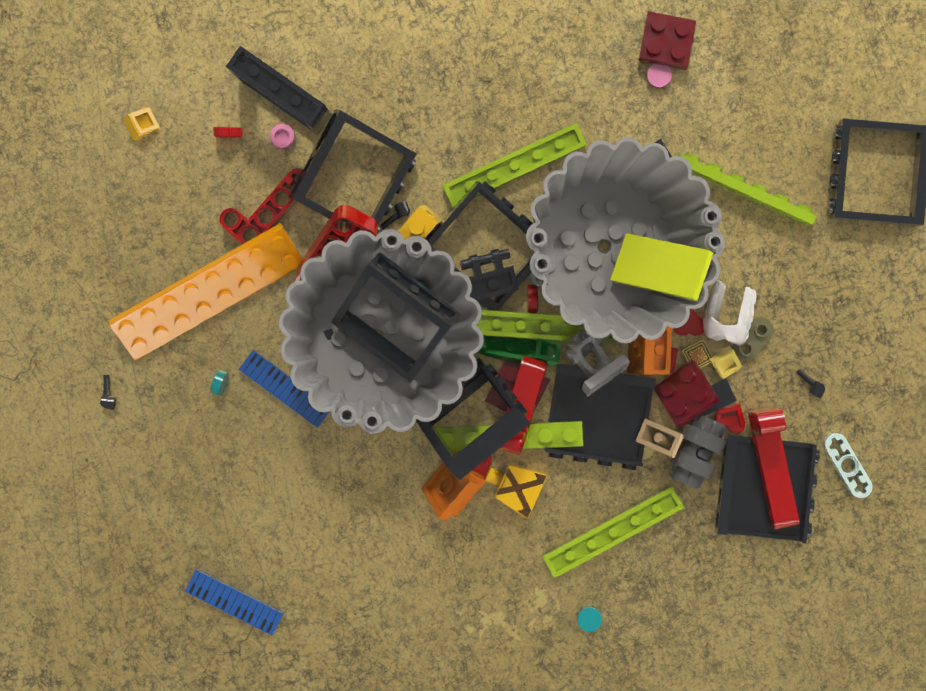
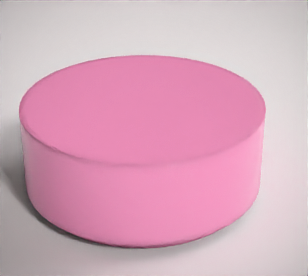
[646,64,672,88]
[270,124,295,150]

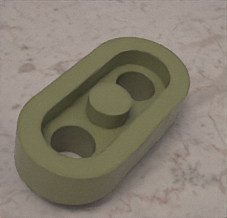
[732,317,774,361]

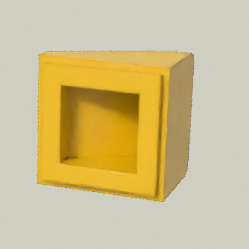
[123,107,160,141]

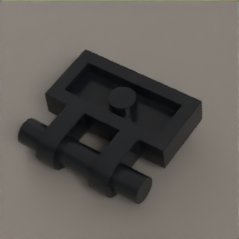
[460,249,519,301]

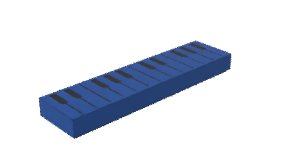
[238,350,330,428]
[185,569,284,636]

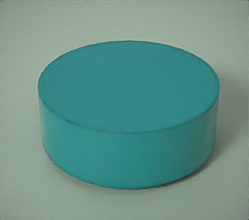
[211,370,229,396]
[577,606,602,632]

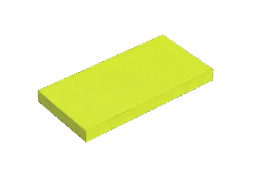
[610,233,713,301]

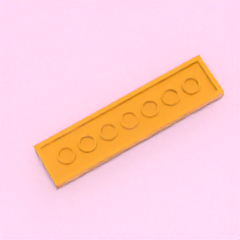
[108,223,303,360]

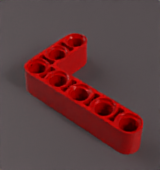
[748,406,799,530]

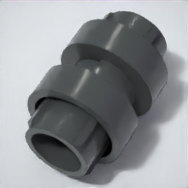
[669,415,727,489]

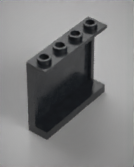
[544,363,656,470]
[714,434,820,543]

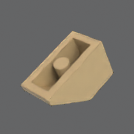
[636,419,684,458]

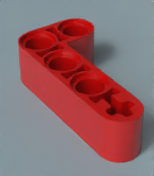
[219,168,303,244]
[296,205,378,281]
[499,356,548,455]

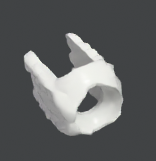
[703,281,757,346]

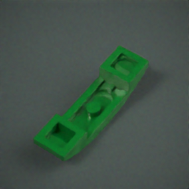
[477,335,562,365]

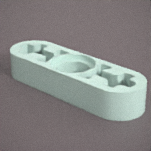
[823,433,872,498]

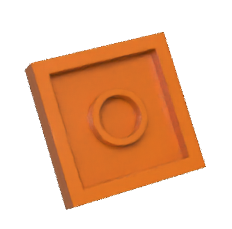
[627,326,672,375]
[421,453,486,521]

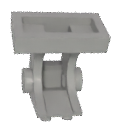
[565,330,630,396]

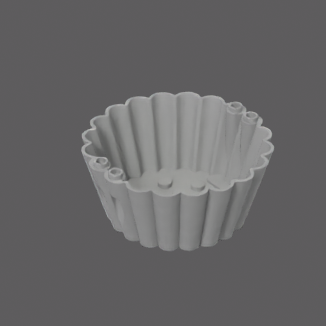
[526,137,725,343]
[279,229,484,434]

